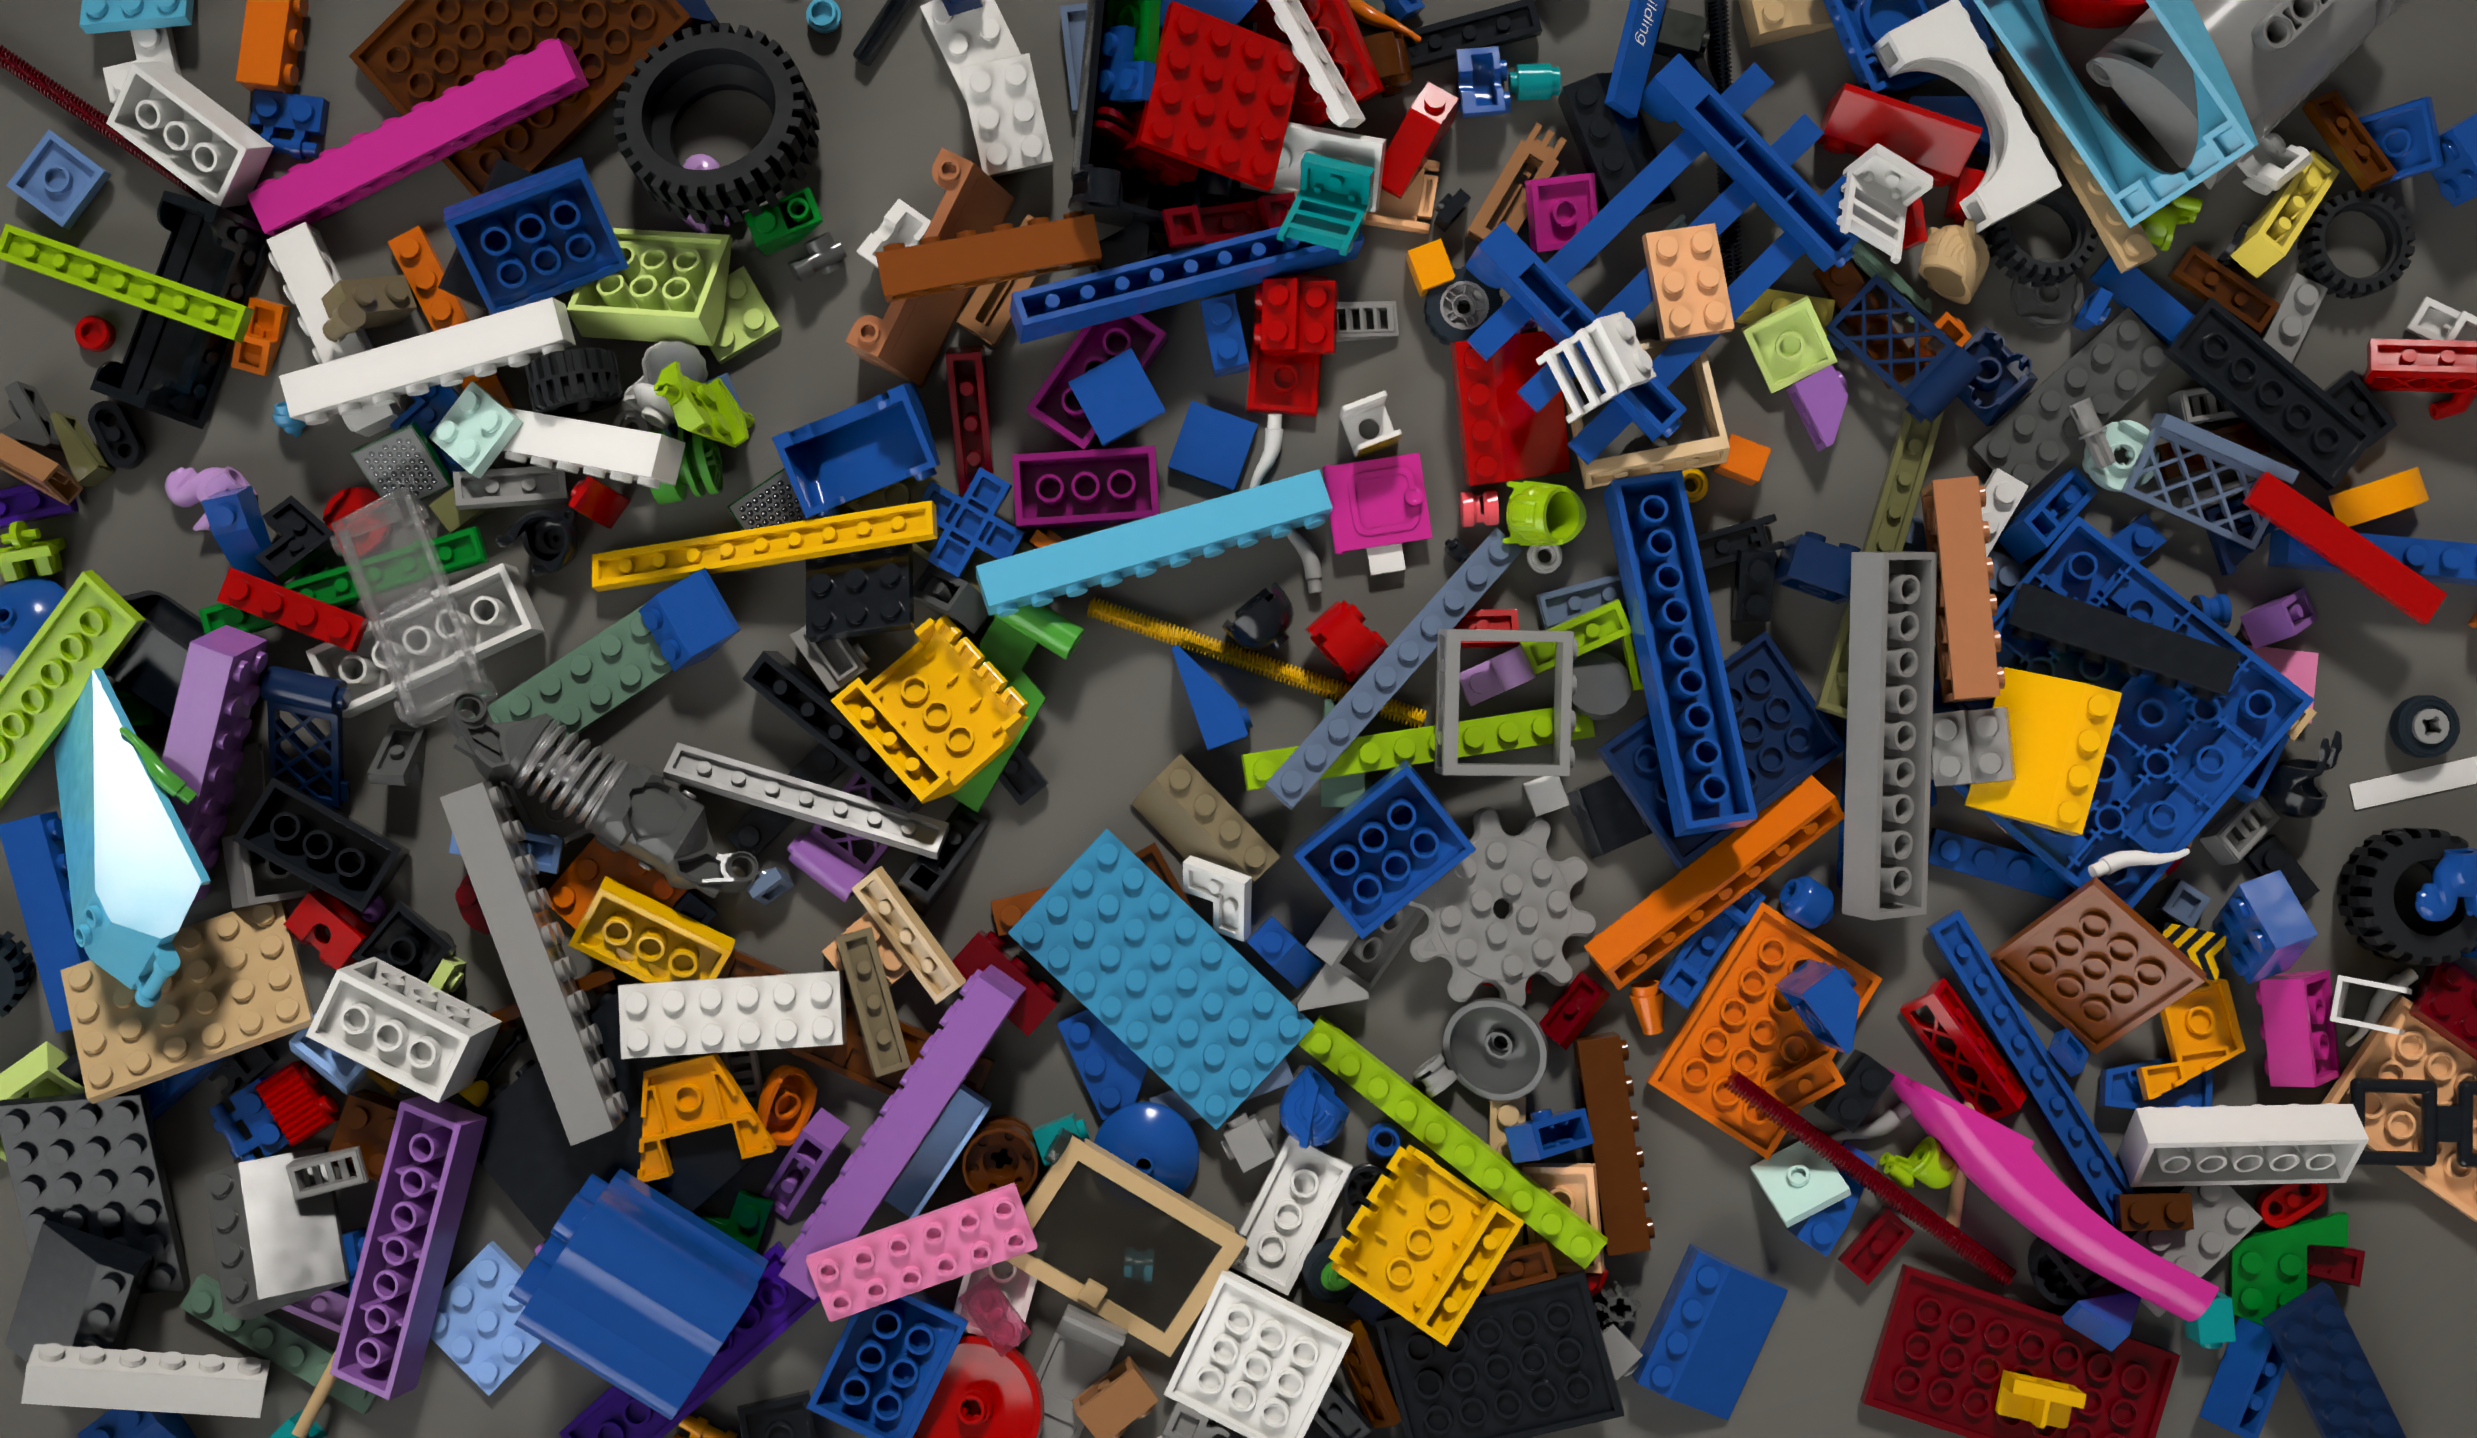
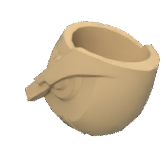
[1918,219,1990,305]

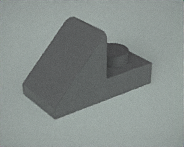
[0,381,63,451]
[367,724,427,786]

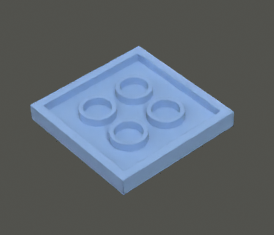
[430,1241,542,1396]

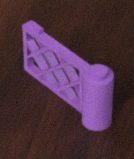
[787,772,916,903]

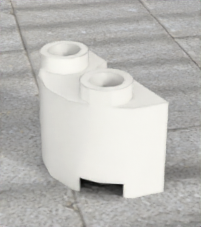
[2236,133,2313,195]
[856,199,931,269]

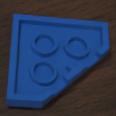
[1057,1008,1148,1120]

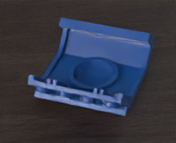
[1823,0,2000,96]

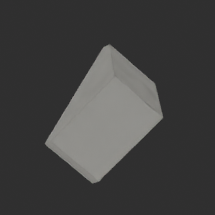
[1296,961,1369,1011]

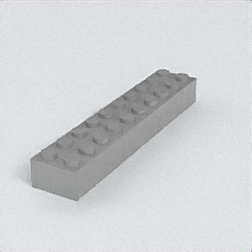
[1842,551,1937,921]
[440,781,628,1146]

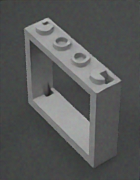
[1434,629,1578,776]

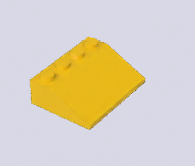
[1964,667,2122,836]

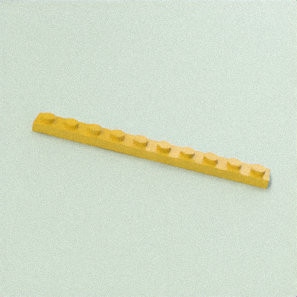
[592,500,938,592]

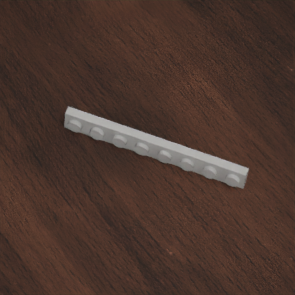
[663,742,949,860]

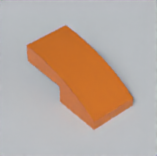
[231,297,290,376]

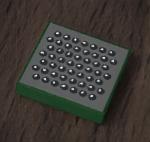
[350,421,454,514]
[727,468,818,566]

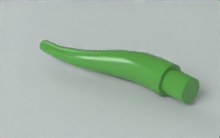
[119,726,198,805]

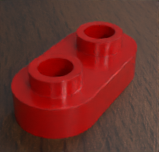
[2255,1183,2327,1228]

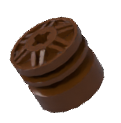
[962,1115,1040,1197]

